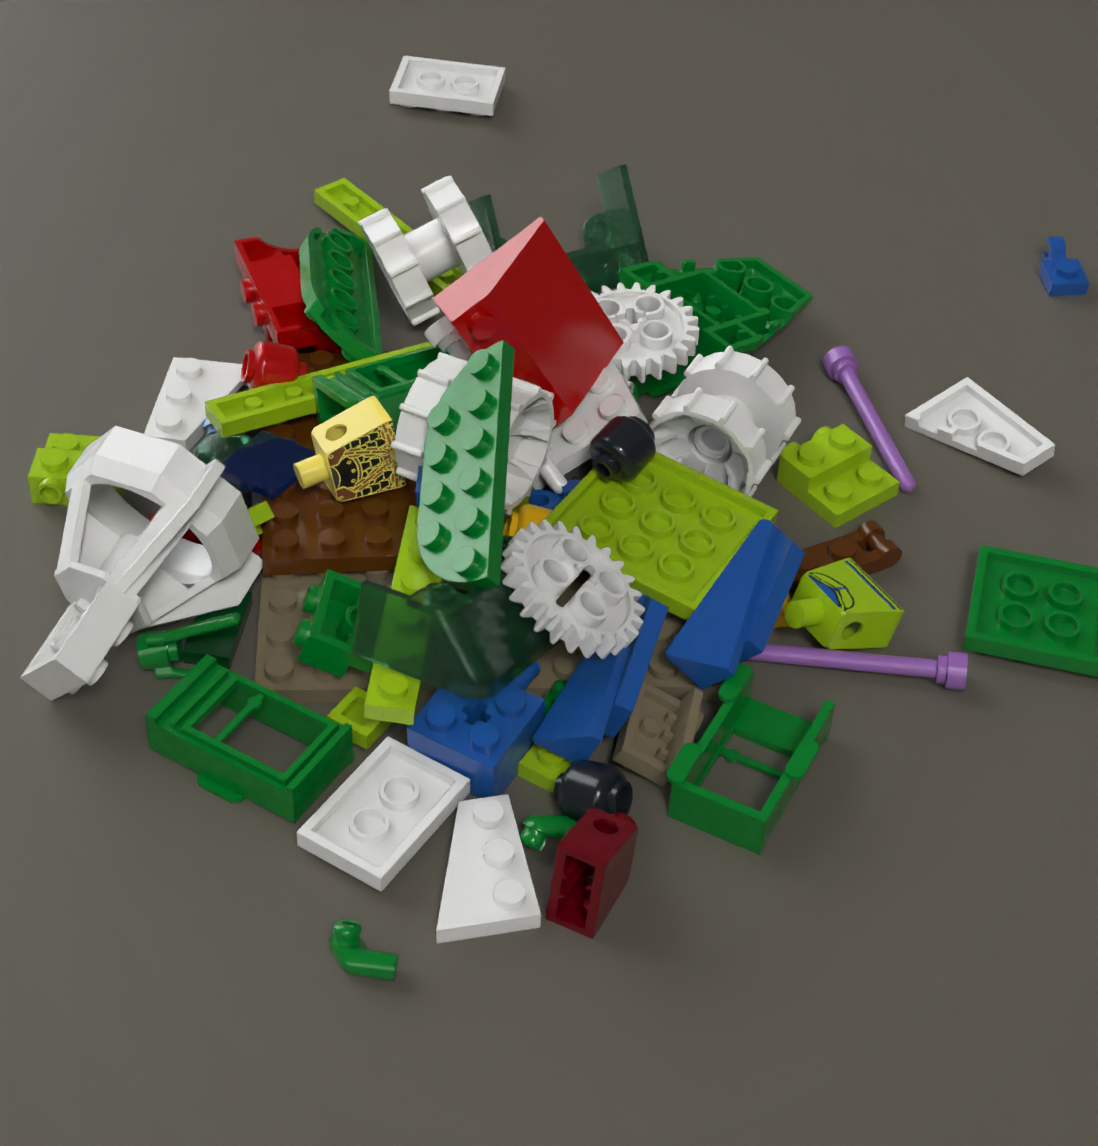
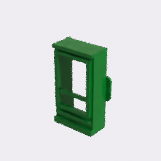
[312,346,472,431]
[145,654,355,823]
[666,664,835,855]

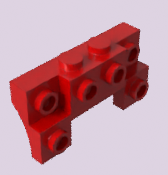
[234,237,342,353]

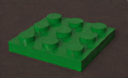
[962,545,1098,677]

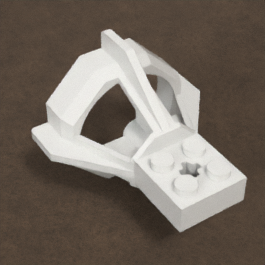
[20,426,263,701]

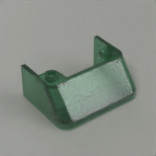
[468,164,649,293]
[352,536,561,699]

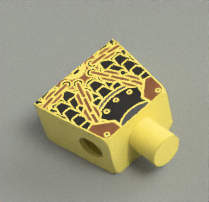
[293,395,406,502]

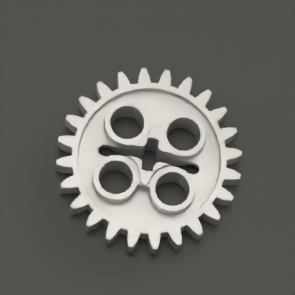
[591,282,699,383]
[501,519,645,659]

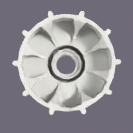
[358,175,492,326]
[649,346,801,497]
[391,352,557,516]

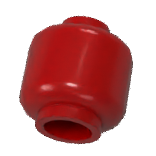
[241,341,307,389]

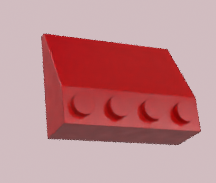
[432,217,624,429]

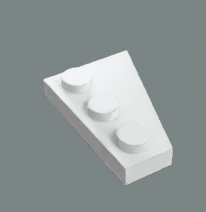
[144,357,247,451]
[904,377,1055,476]
[436,794,541,944]

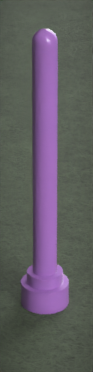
[823,346,916,493]
[747,643,968,691]

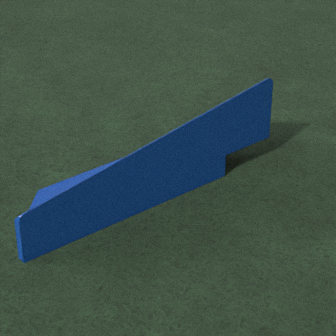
[665,519,805,690]
[532,590,669,762]

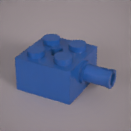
[407,652,545,798]

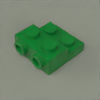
[292,569,390,677]

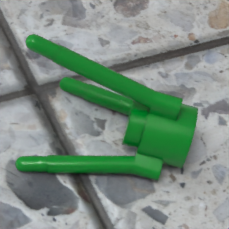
[137,612,240,680]

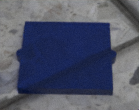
[220,430,316,500]

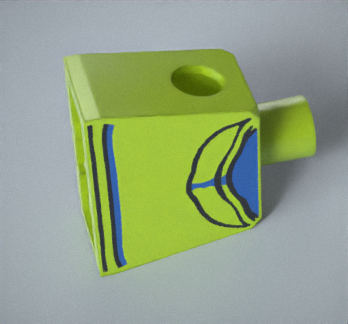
[785,558,904,650]

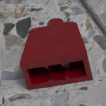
[545,808,638,939]

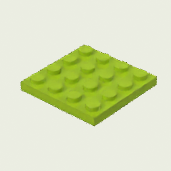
[545,452,779,621]

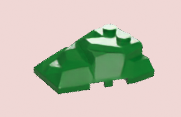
[618,257,813,368]

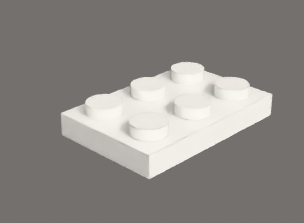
[389,56,506,116]
[533,359,648,490]
[296,736,470,892]

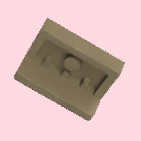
[612,681,704,787]

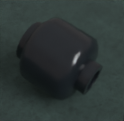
[589,416,656,482]
[554,759,633,821]

